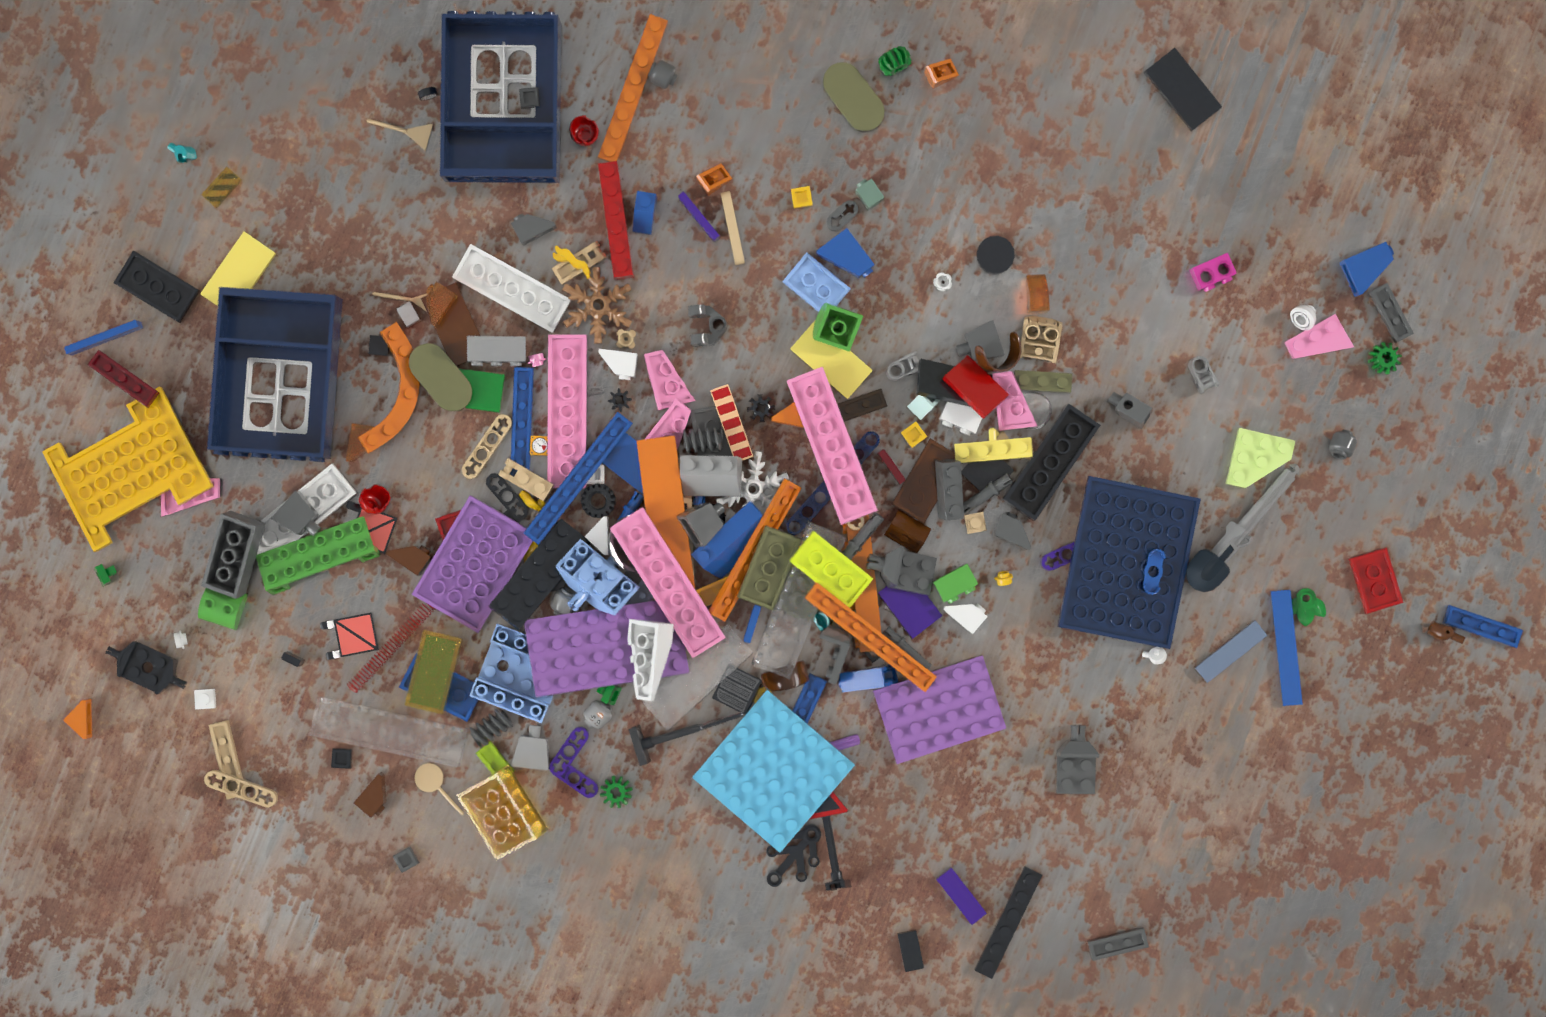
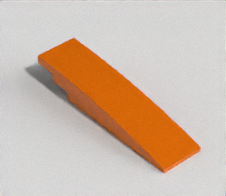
[637,435,695,588]

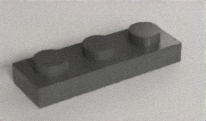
[1369,283,1414,343]
[1087,927,1149,961]

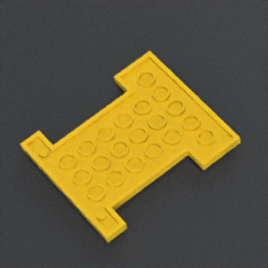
[42,386,214,552]

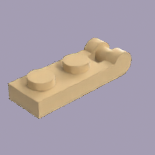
[552,241,607,285]
[498,458,554,501]

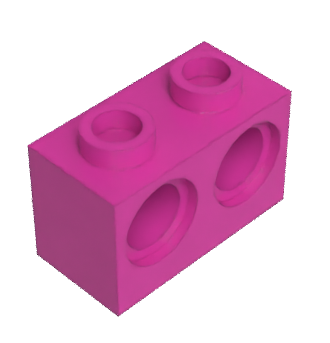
[1189,253,1237,292]

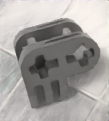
[688,305,728,347]

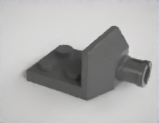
[866,547,937,596]
[819,621,850,685]
[1056,725,1099,794]

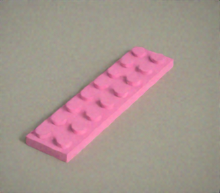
[547,335,587,488]
[787,367,878,525]
[610,507,725,658]

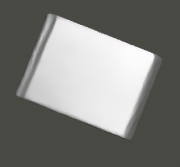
[397,301,421,328]

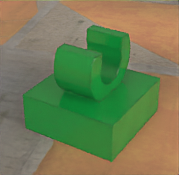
[94,564,117,587]
[596,685,622,705]

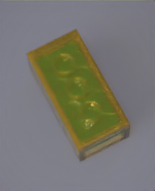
[405,630,463,714]

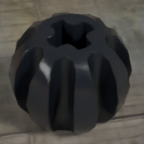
[747,394,775,423]

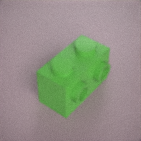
[932,564,978,604]

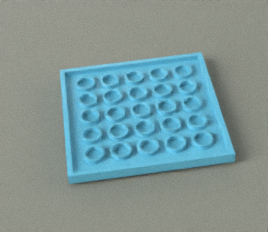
[692,690,855,852]

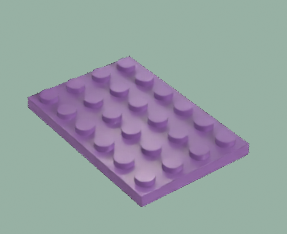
[412,495,533,633]
[873,655,1006,764]

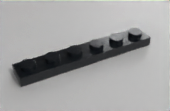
[974,866,1042,979]

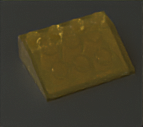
[456,765,548,861]

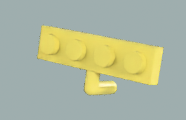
[954,428,1033,463]

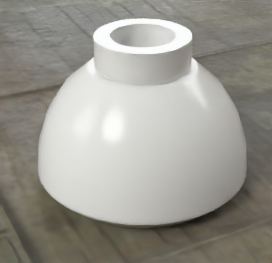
[1290,305,1316,330]

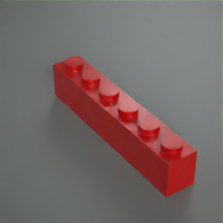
[598,161,634,280]

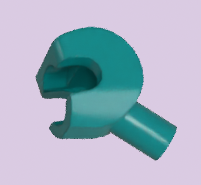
[168,143,197,163]
[811,611,833,631]

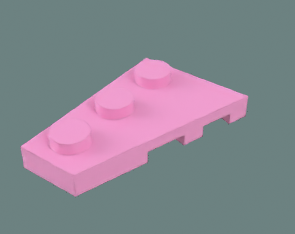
[1284,314,1354,359]
[643,350,696,410]
[992,371,1038,431]
[645,398,691,450]
[161,478,220,517]

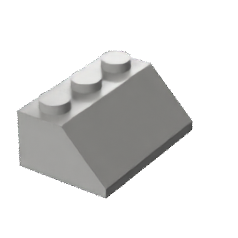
[467,336,526,366]
[680,456,742,497]

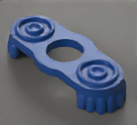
[1143,549,1166,595]

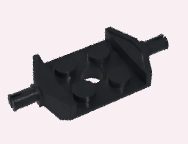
[106,641,187,695]

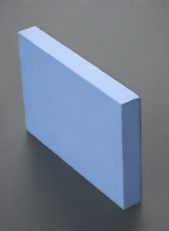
[782,252,851,312]

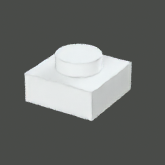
[194,689,216,710]

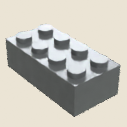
[201,511,266,599]

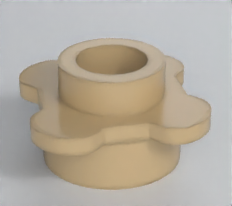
[616,329,636,349]

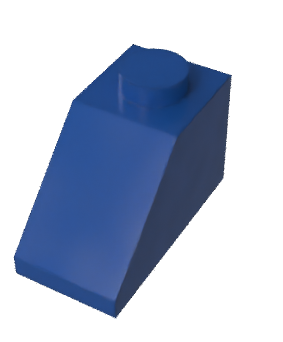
[632,191,657,235]

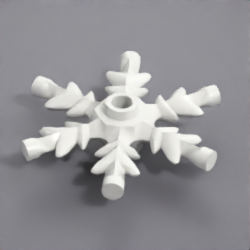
[716,451,789,509]

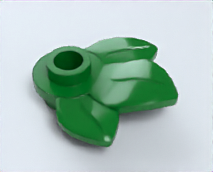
[1292,588,1326,626]

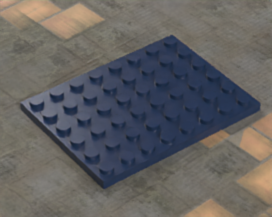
[1057,476,1201,649]

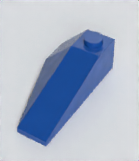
[691,501,763,579]

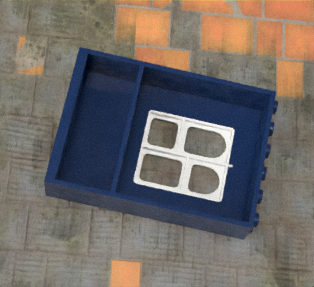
[440,11,562,183]
[207,287,343,462]

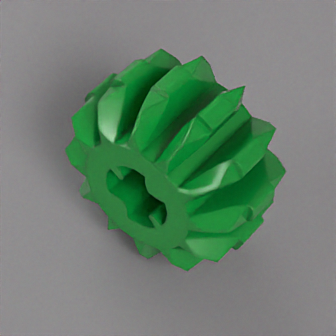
[878,46,912,76]
[1368,342,1402,375]
[600,776,633,808]

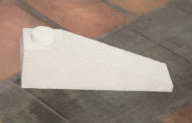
[628,619,674,702]

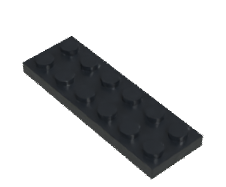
[488,519,591,631]

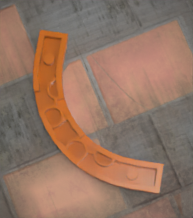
[358,322,420,454]

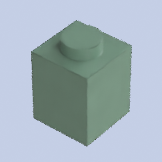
[855,178,885,211]

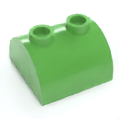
[813,303,863,352]
[198,588,248,630]

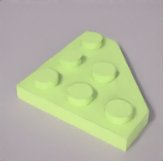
[1226,428,1295,488]

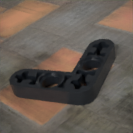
[486,473,529,523]

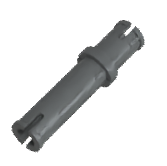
[963,473,1014,515]
[842,512,884,560]
[882,626,932,670]

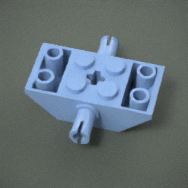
[556,539,640,615]

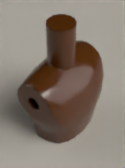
[1427,621,1465,644]

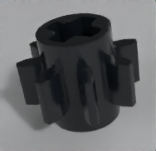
[608,388,632,413]

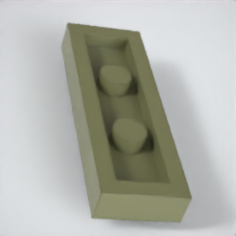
[1014,370,1072,393]

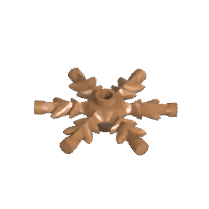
[562,267,632,344]

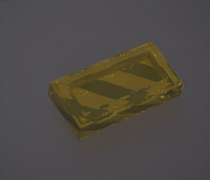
[201,166,242,208]

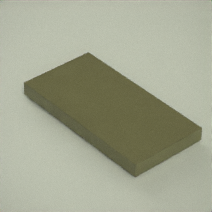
[737,525,802,610]

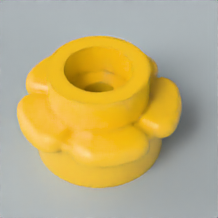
[994,571,1013,586]

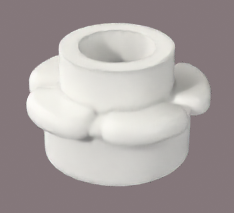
[933,273,952,291]
[173,631,188,649]

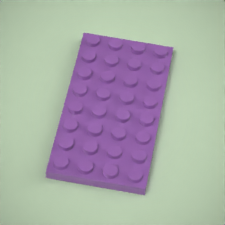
[524,600,689,698]

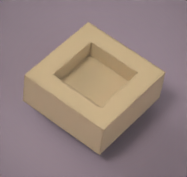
[964,512,987,534]

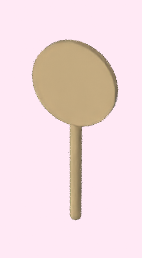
[415,763,464,815]

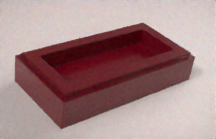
[877,449,905,485]

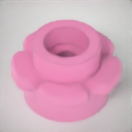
[528,353,546,367]

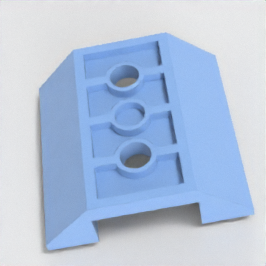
[469,624,554,723]

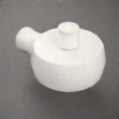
[1142,647,1167,664]

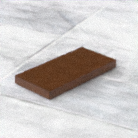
[421,282,481,367]
[891,438,955,523]

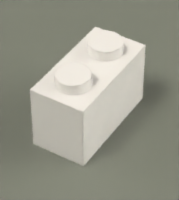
[939,401,982,436]

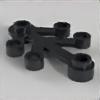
[766,824,821,887]

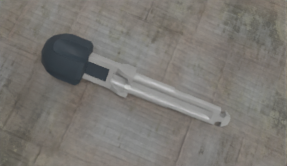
[1186,463,1300,592]

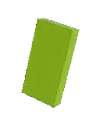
[475,741,515,783]

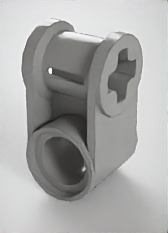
[886,351,919,381]
[1188,356,1219,394]

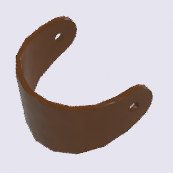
[975,332,1022,372]
[761,660,809,691]

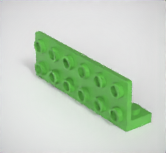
[256,516,380,595]

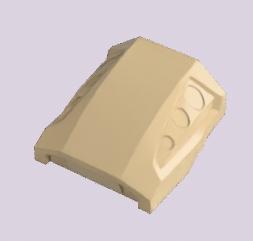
[1020,316,1063,363]

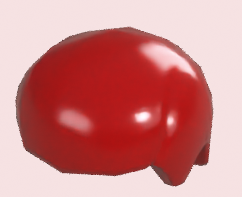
[569,115,599,147]
[359,484,391,514]

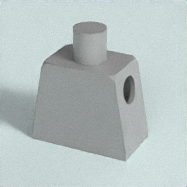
[511,725,550,771]

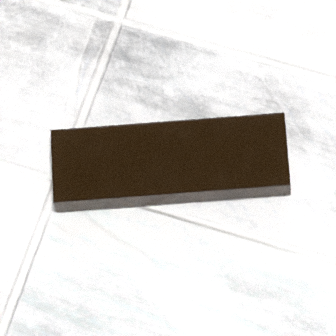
[837,389,888,422]

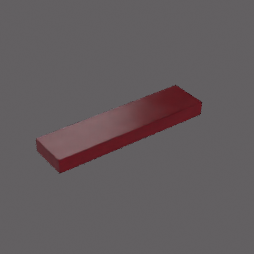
[87,350,159,408]

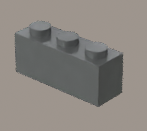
[935,459,964,521]

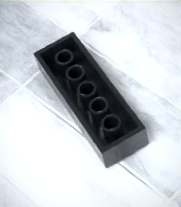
[1001,404,1101,521]

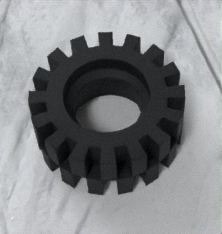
[580,483,616,518]

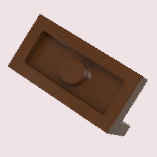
[884,510,931,554]

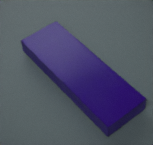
[678,191,720,242]
[936,867,987,925]

